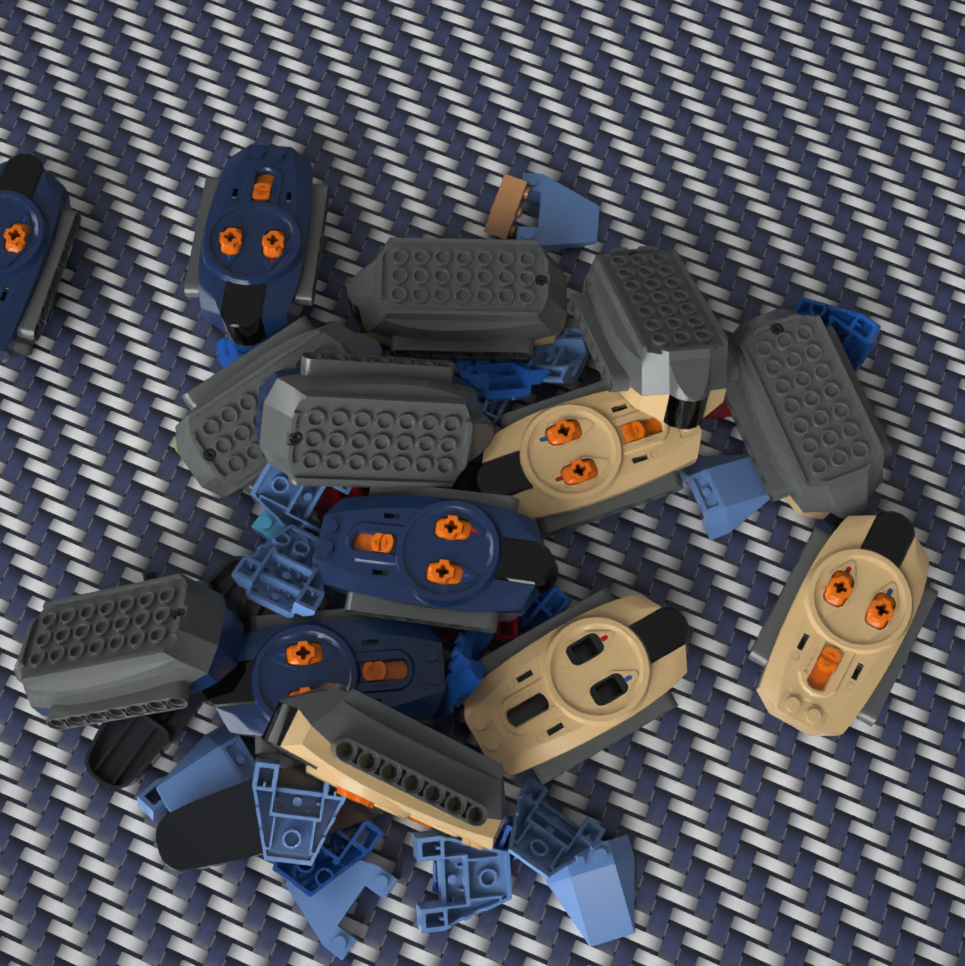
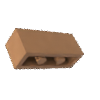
[484,174,531,240]

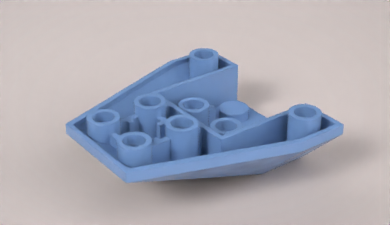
[680,454,770,541]
[156,724,255,812]

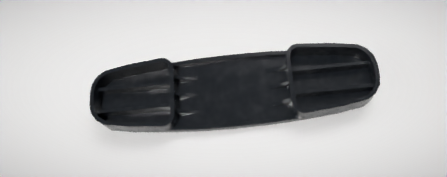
[85,556,266,789]
[156,763,387,872]

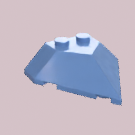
[511,327,589,386]

